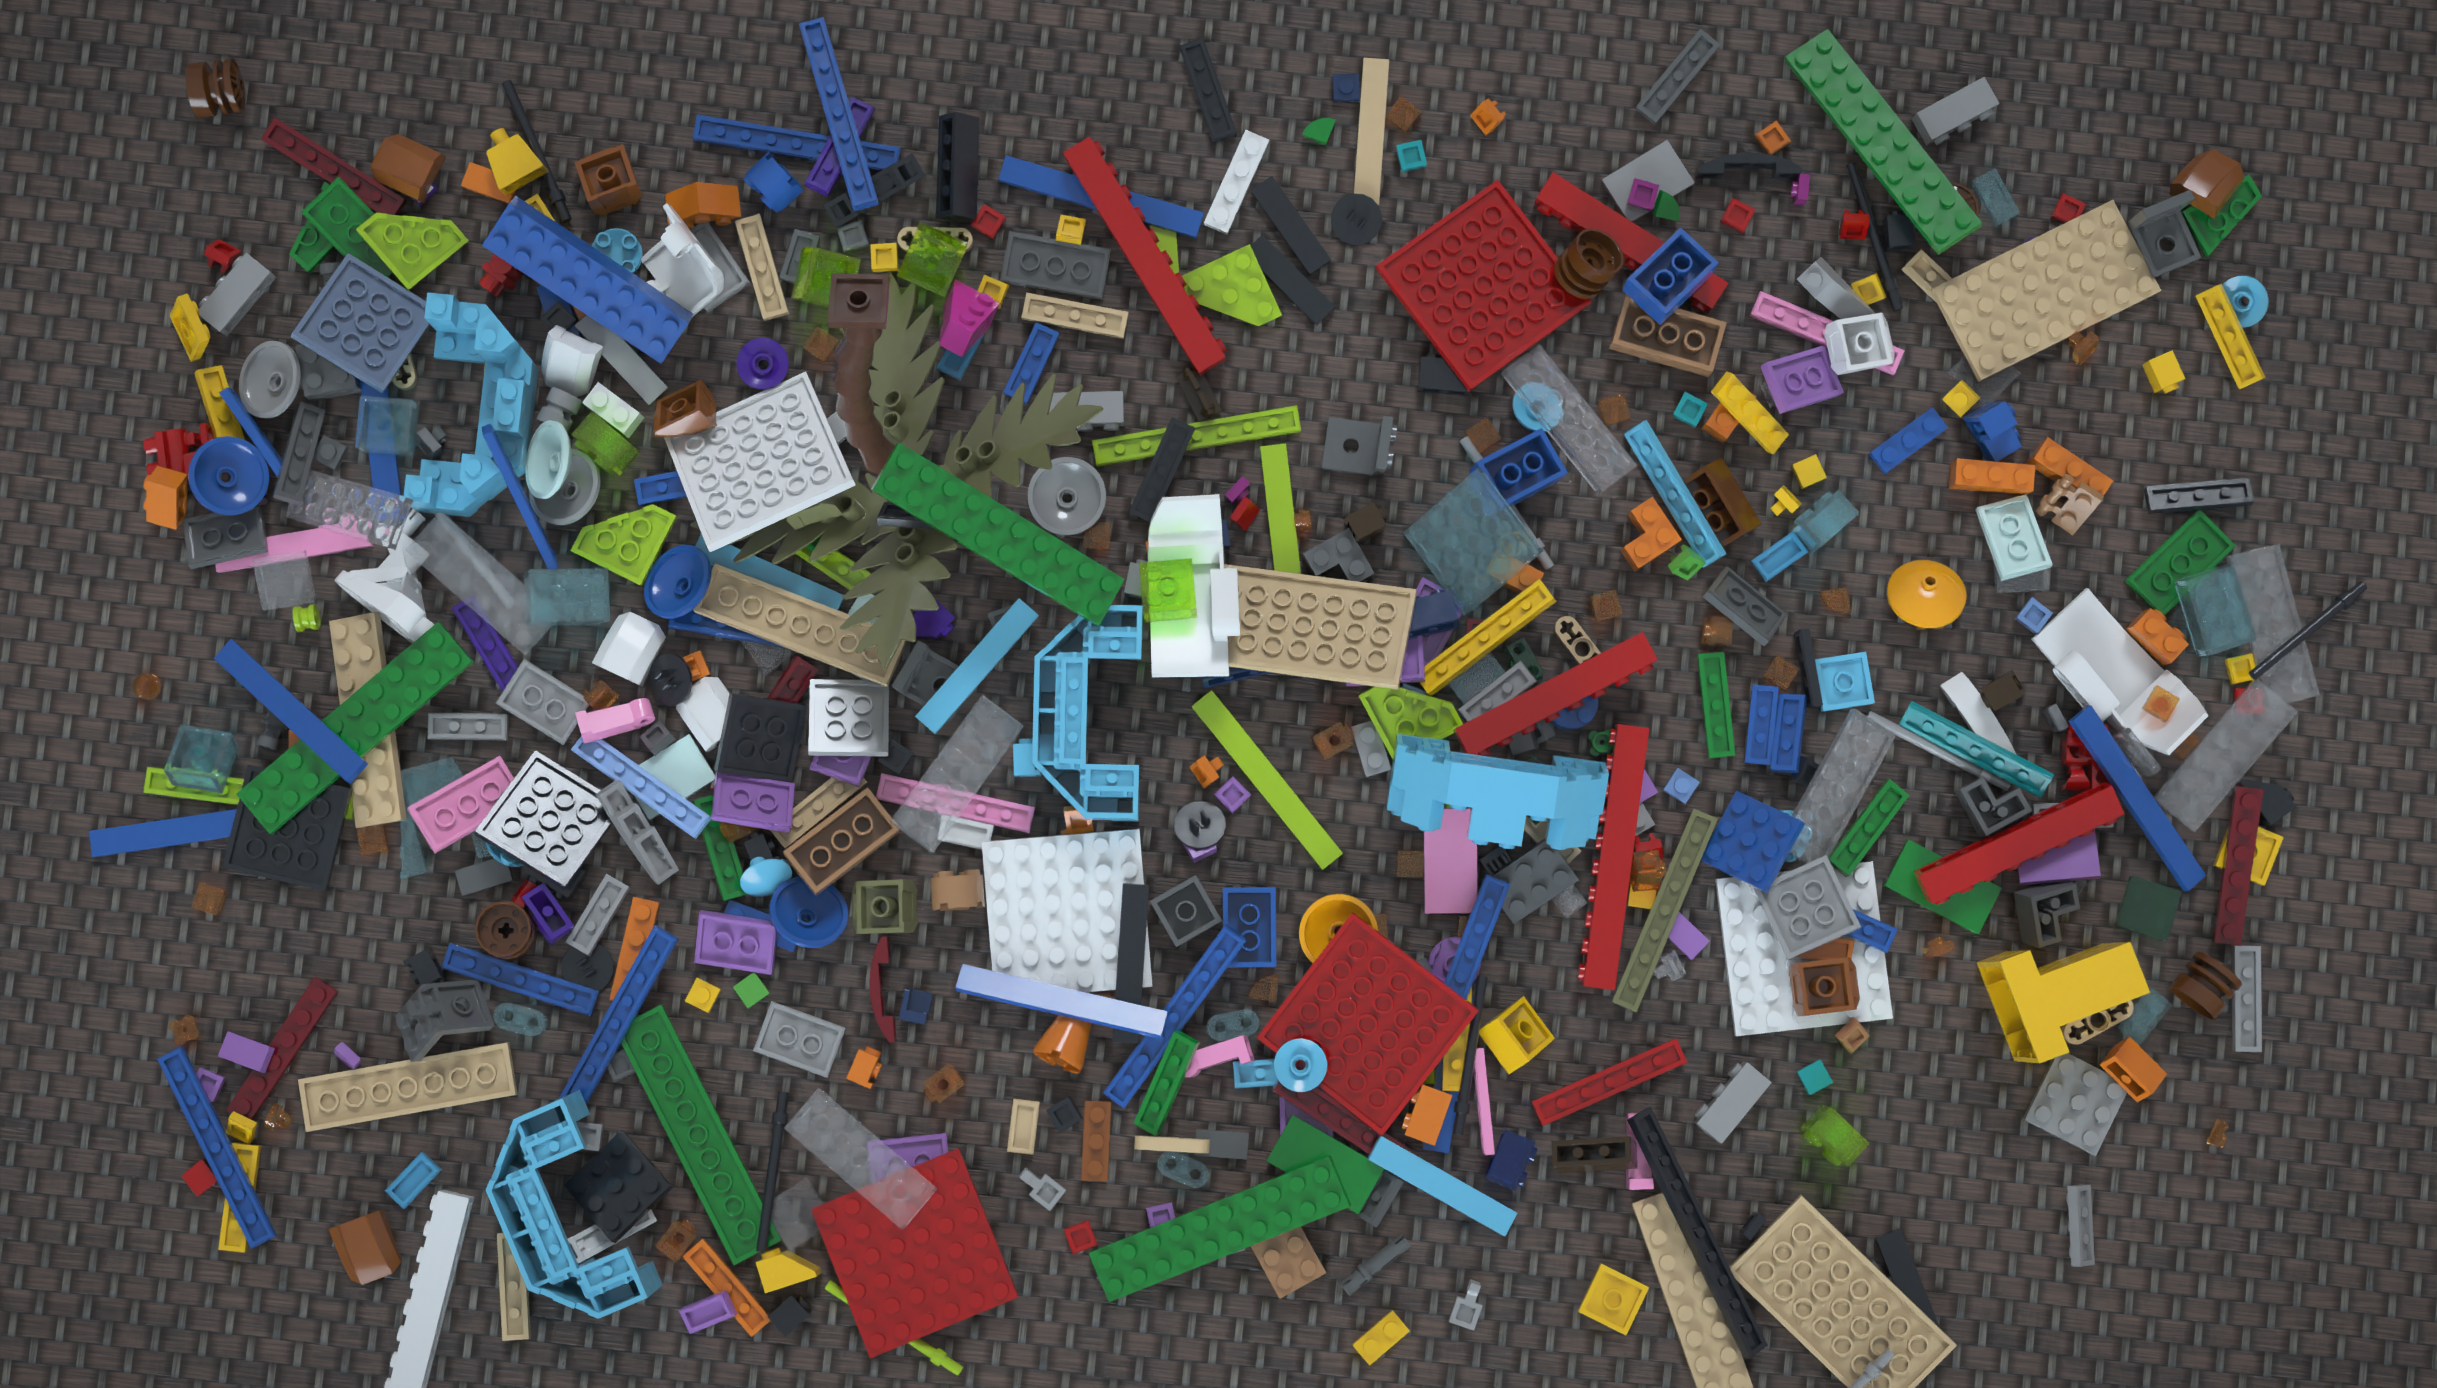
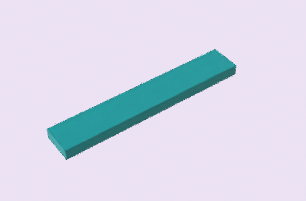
[1899,701,2054,798]

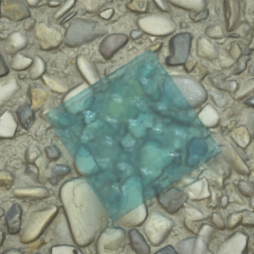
[1403,468,1543,615]

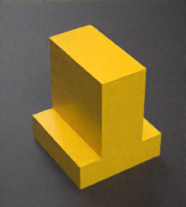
[1976,942,2150,1063]

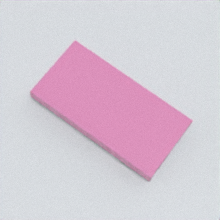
[407,756,514,854]
[1424,807,1477,914]

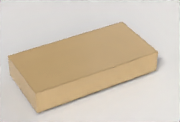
[1007,1099,1040,1155]

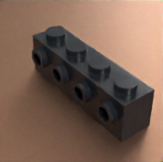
[936,112,979,223]

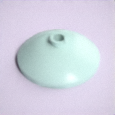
[525,420,572,499]

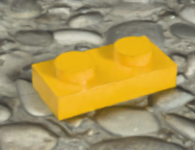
[1352,1310,1410,1366]

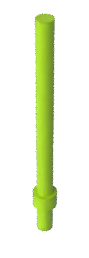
[825,1280,963,1376]

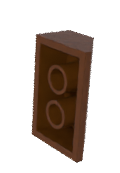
[1683,457,1762,548]

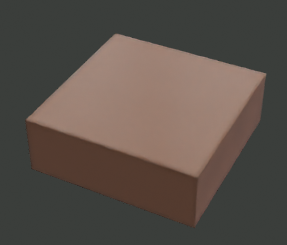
[1835,1017,1870,1054]

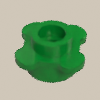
[1588,729,1612,756]

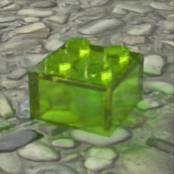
[897,222,967,297]
[791,247,861,309]
[571,411,640,476]
[1139,558,1197,623]
[1800,1105,1870,1167]

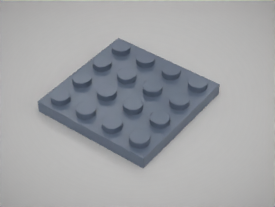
[291,253,430,394]

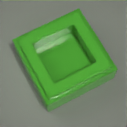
[733,972,770,1009]

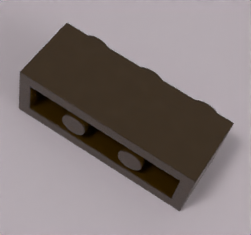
[1551,1136,1638,1173]

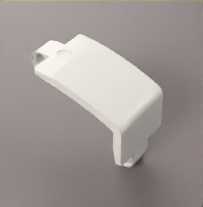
[641,203,724,316]

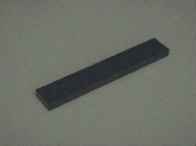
[1112,883,1149,1044]

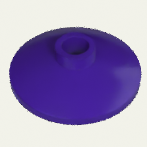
[736,338,789,390]

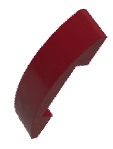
[869,936,897,1043]

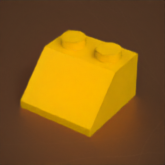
[1479,996,1555,1074]
[756,1248,822,1293]

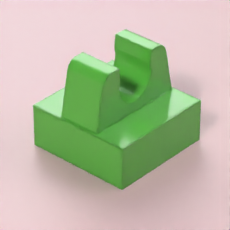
[1668,545,1706,580]

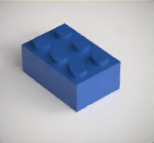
[1622,227,1719,325]
[1469,428,1568,515]
[1223,887,1276,968]

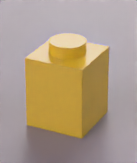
[2142,350,2185,394]

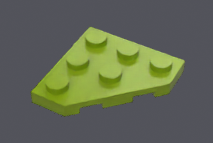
[356,213,469,290]
[1182,244,1282,326]
[570,504,677,586]
[1358,686,1463,759]

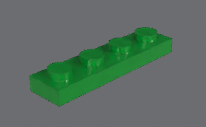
[1697,652,1735,759]
[1828,779,1910,877]
[692,795,748,902]
[1133,1030,1200,1136]

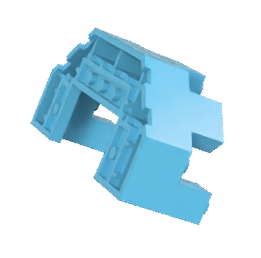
[403,293,539,517]
[1032,605,1144,822]
[1386,734,1609,850]
[486,1090,663,1319]

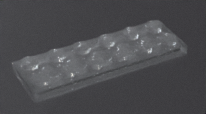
[1501,344,1637,495]
[285,470,413,550]
[405,511,561,655]
[2226,544,2320,708]
[2153,679,2298,832]
[889,695,1024,853]
[1789,709,1896,864]
[784,1088,937,1230]

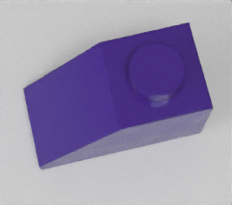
[913,599,956,639]
[521,883,574,945]

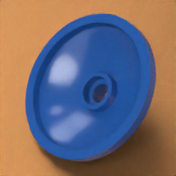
[188,436,269,515]
[644,545,711,619]
[769,876,848,948]

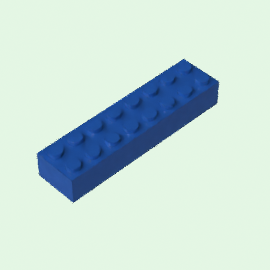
[482,196,694,364]

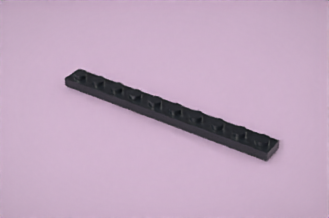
[1627,1107,1768,1359]

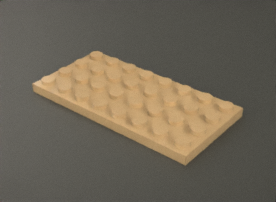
[1931,200,2161,382]
[1224,564,1417,690]
[1729,1195,1957,1388]

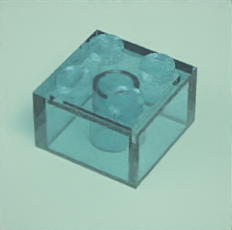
[355,396,419,457]
[1791,490,1859,554]
[164,725,239,794]

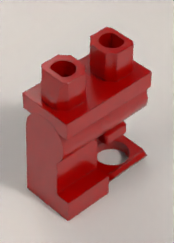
[478,254,522,298]
[143,423,214,479]
[2060,724,2115,792]

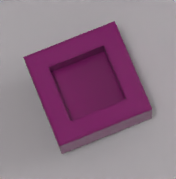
[1790,174,1810,206]
[1626,178,1659,212]
[1224,476,1250,505]

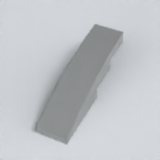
[574,315,668,405]
[595,780,679,885]

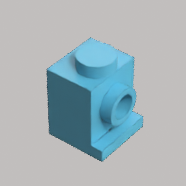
[1013,739,1041,777]

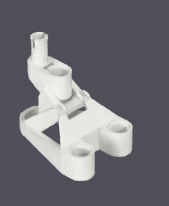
[334,509,434,643]

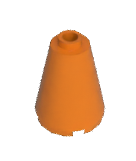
[1033,1015,1092,1073]

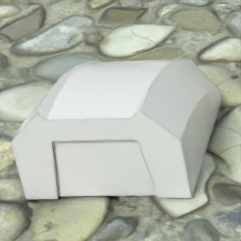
[1824,313,1895,375]
[541,325,603,397]
[592,612,666,687]
[676,677,729,753]

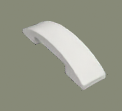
[1940,672,2016,754]
[568,1210,657,1264]

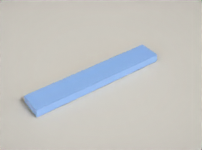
[571,736,711,839]

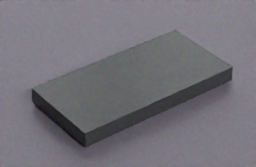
[1000,231,1111,301]

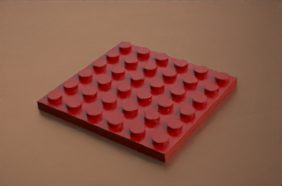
[1375,180,1592,392]
[1257,912,1479,1136]
[811,1148,1019,1358]

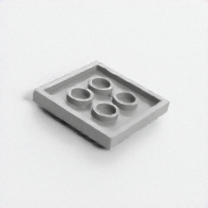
[808,679,889,756]
[1754,855,1861,961]
[2023,1053,2127,1156]

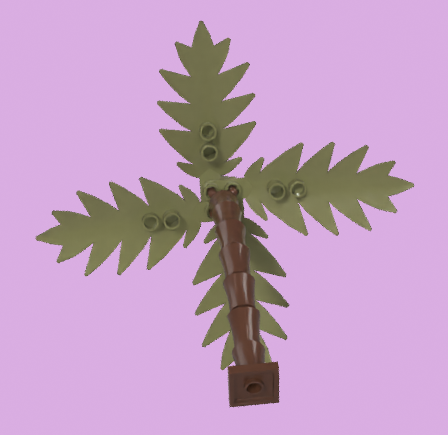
[690,271,1103,669]

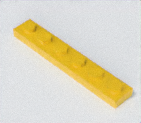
[1420,579,1556,696]

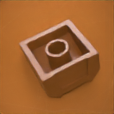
[370,134,446,204]
[575,144,642,216]
[2169,149,2245,219]
[653,379,718,438]
[1789,957,1860,1016]
[329,1209,401,1285]

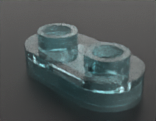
[493,1003,547,1036]
[1207,1009,1259,1041]
[1158,1151,1209,1188]

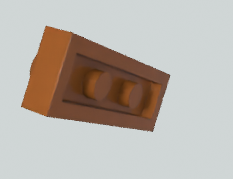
[1081,1100,1111,1182]

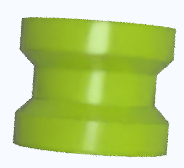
[293,604,321,632]

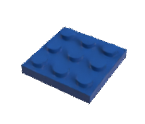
[1701,791,1805,893]

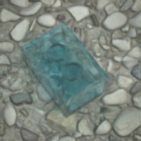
[2174,565,2257,656]
[524,568,610,626]

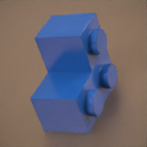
[1963,401,2022,462]

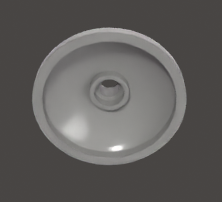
[239,341,301,419]
[529,449,600,525]
[1028,457,1106,535]

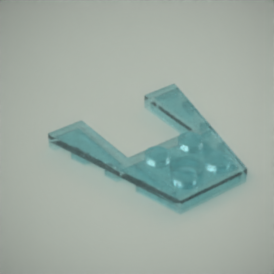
[400,757,492,879]

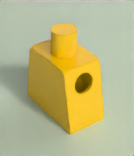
[486,128,549,196]

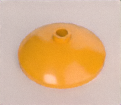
[1887,560,1966,628]
[1299,894,1378,963]

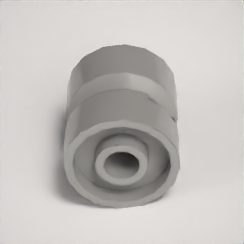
[536,387,583,433]

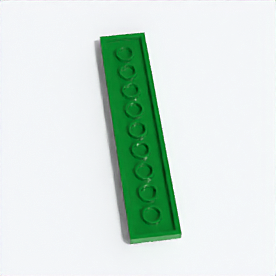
[1785,29,1982,255]
[871,442,1125,626]
[236,622,474,834]
[621,1004,782,1265]
[1089,1155,1351,1302]

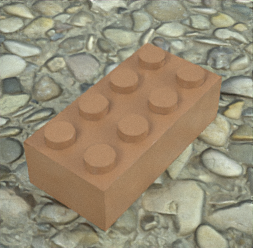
[1609,294,1727,377]
[783,787,900,897]
[1251,1177,1326,1299]

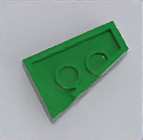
[2181,174,2262,257]
[289,182,335,274]

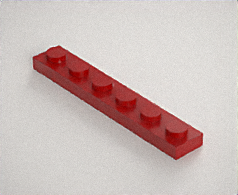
[1531,1038,1687,1126]

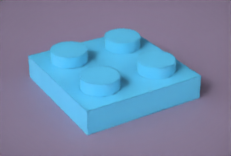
[1815,652,1875,712]

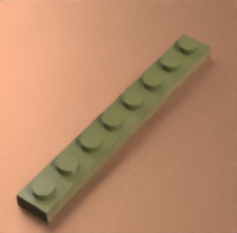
[1612,808,1718,1013]

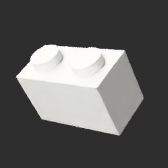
[582,382,644,438]

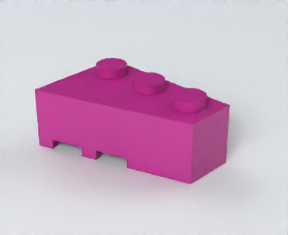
[939,279,1000,357]

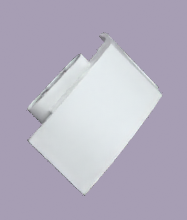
[1147,494,1240,677]
[2031,588,2208,755]

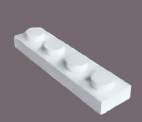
[1204,130,1269,235]

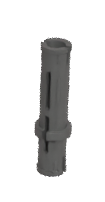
[1339,1234,1412,1297]

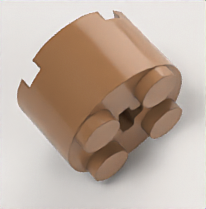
[930,870,985,911]

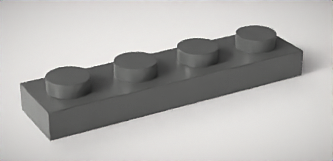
[1635,28,1721,125]
[273,401,326,506]

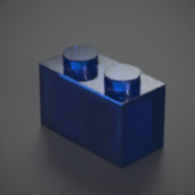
[1484,1129,1537,1191]

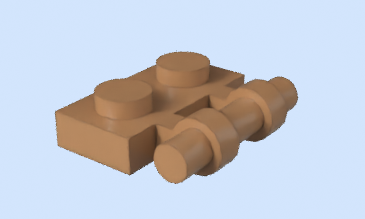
[2036,474,2104,535]

